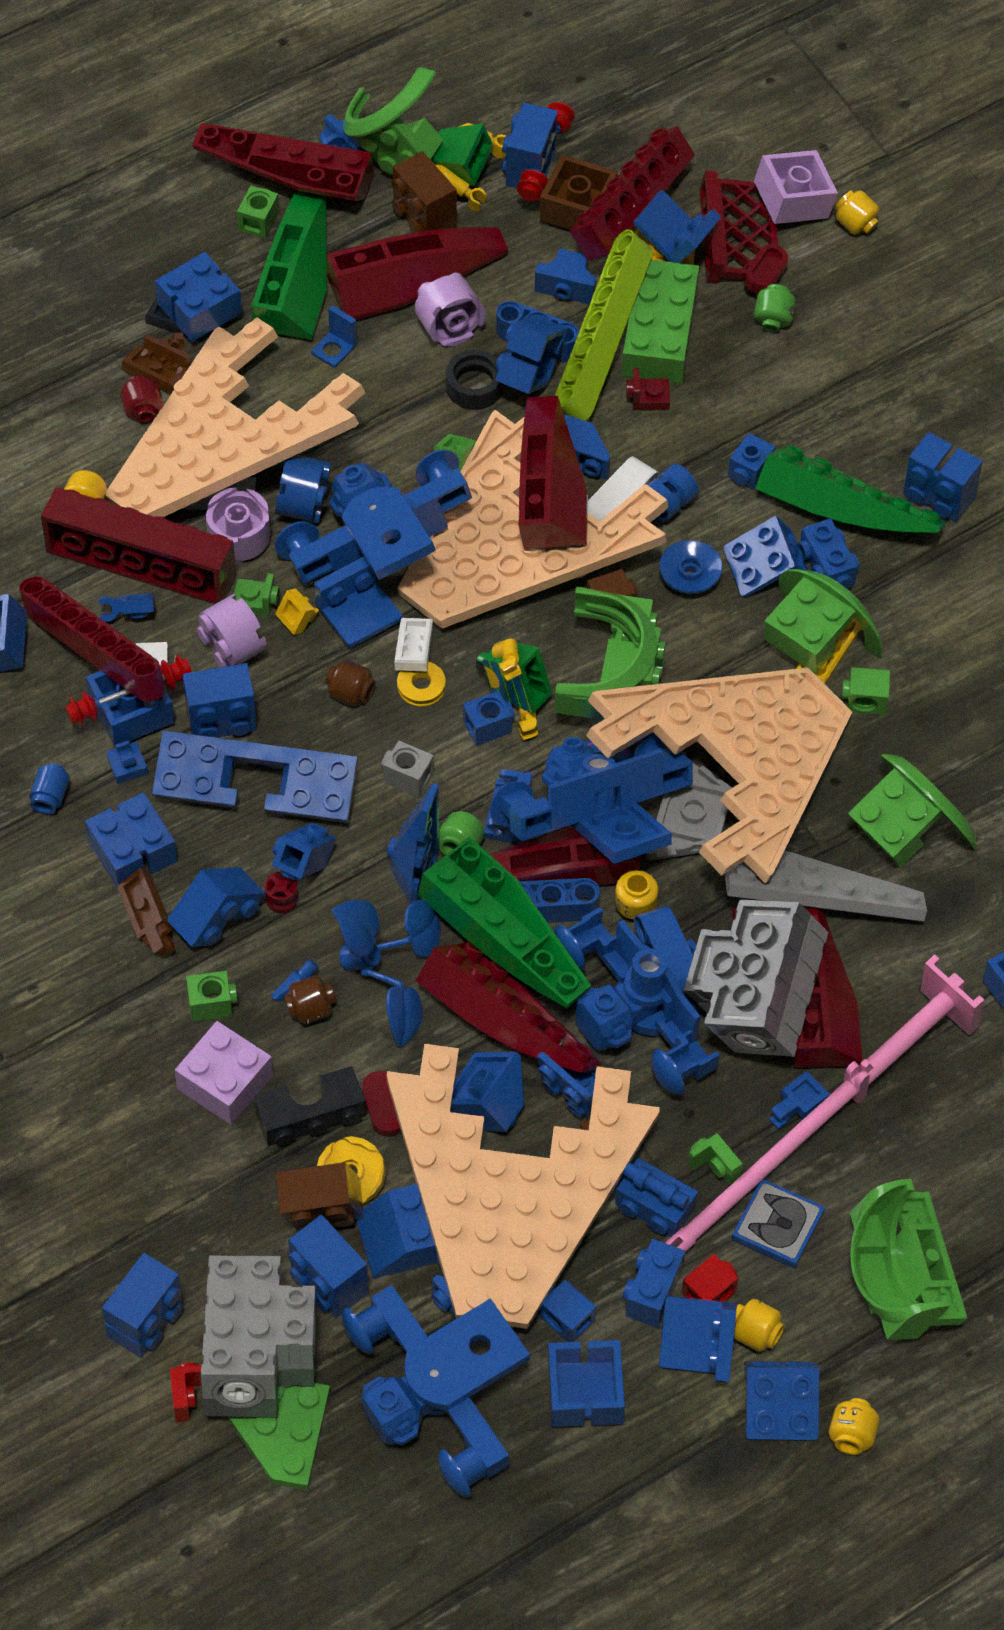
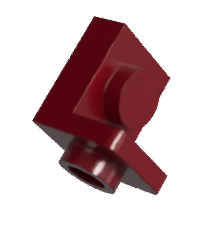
[626,368,670,411]

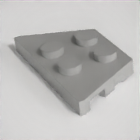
[646,750,732,861]

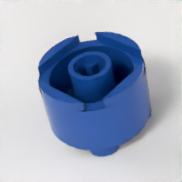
[275,455,331,523]

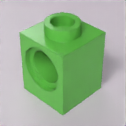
[237,185,279,239]
[842,667,890,715]
[186,971,238,1022]

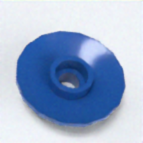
[659,540,722,594]

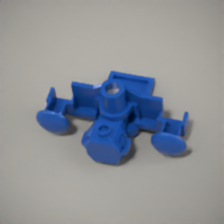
[554,907,720,1095]

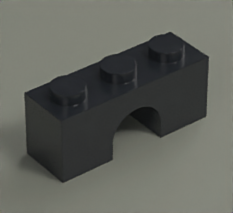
[254,1066,366,1147]

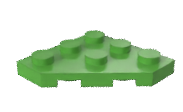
[227,1383,330,1490]

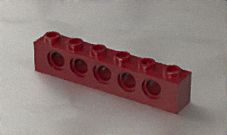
[570,126,695,261]

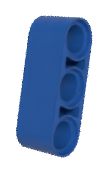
[496,301,579,362]
[519,878,600,923]
[634,906,693,995]

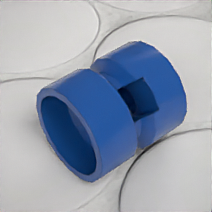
[647,464,699,522]

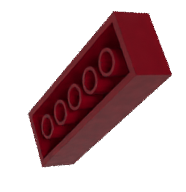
[41,487,236,604]

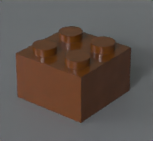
[391,151,457,233]
[540,154,618,230]
[276,1162,364,1231]

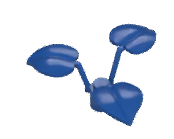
[331,900,441,1047]

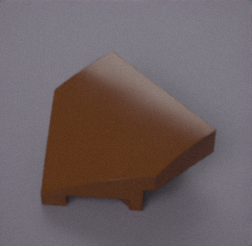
[121,332,190,394]

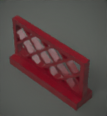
[699,170,781,284]

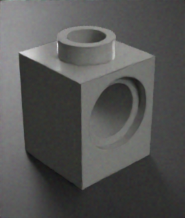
[381,740,434,797]

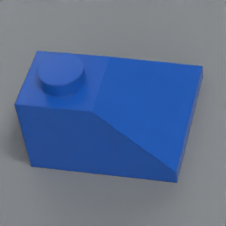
[450,1052,524,1131]

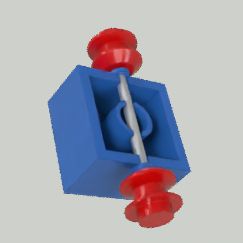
[502,102,575,202]
[65,654,192,747]

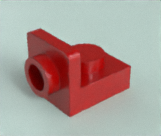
[170,1362,202,1422]

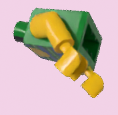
[431,123,506,212]
[476,638,553,740]

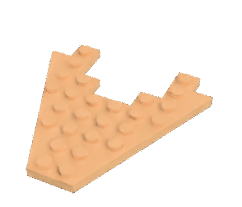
[106,318,365,517]
[398,410,668,629]
[586,668,852,883]
[387,1044,660,1329]

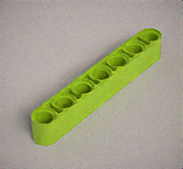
[555,230,653,421]

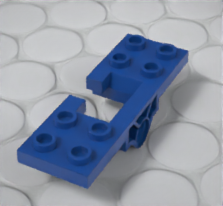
[152,731,358,823]

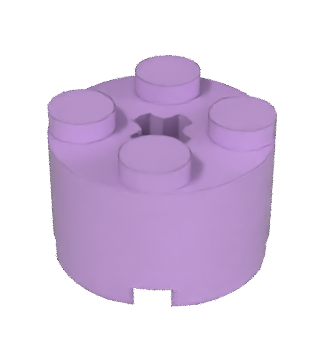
[415,273,486,347]
[206,488,271,564]
[196,594,267,668]

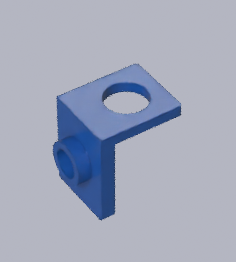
[311,306,357,368]

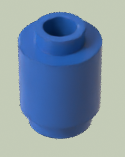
[29,763,70,814]

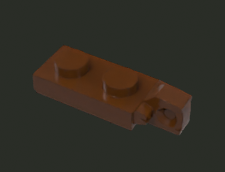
[117,867,175,958]

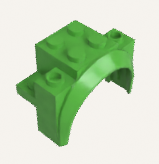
[555,587,666,726]

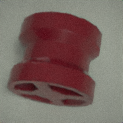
[264,871,298,913]

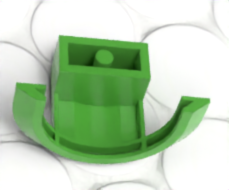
[343,67,443,176]
[764,569,882,674]
[848,754,977,868]

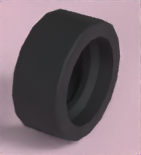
[446,349,504,410]

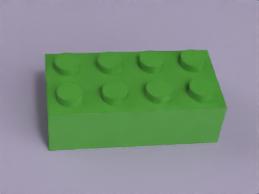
[622,260,699,383]

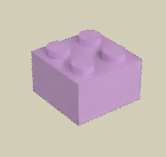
[754,150,838,224]
[175,1021,273,1125]

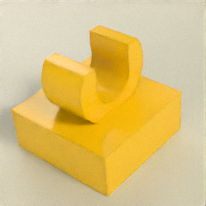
[275,588,319,635]

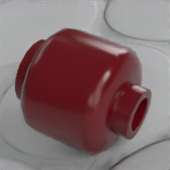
[120,375,164,423]

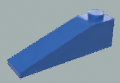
[387,783,439,904]

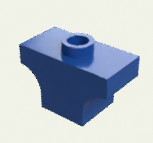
[534,249,597,305]

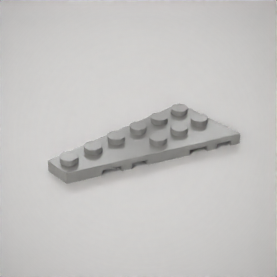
[725,850,927,921]

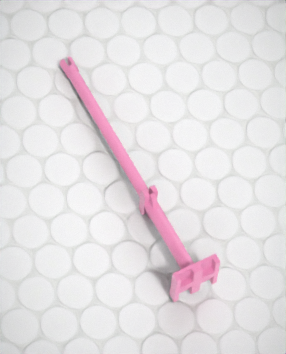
[665,955,984,1252]

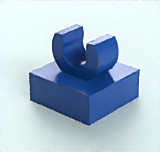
[106,741,148,784]

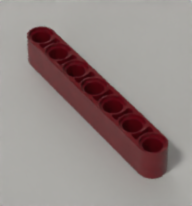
[19,576,165,701]

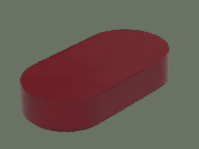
[744,244,788,294]
[362,1071,401,1137]

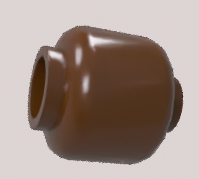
[325,660,376,707]
[284,975,337,1024]

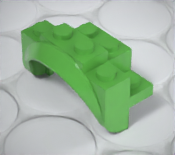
[850,1179,967,1340]

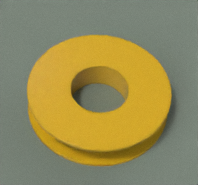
[397,662,446,706]

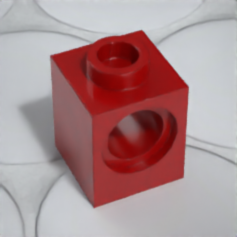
[681,1254,738,1302]

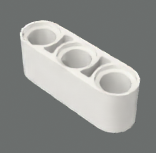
[588,456,660,521]

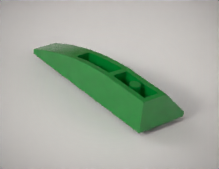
[251,190,327,340]
[755,445,947,533]
[418,836,591,1008]

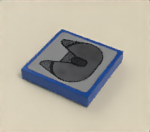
[732,1179,825,1269]

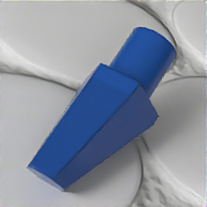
[271,959,319,1001]

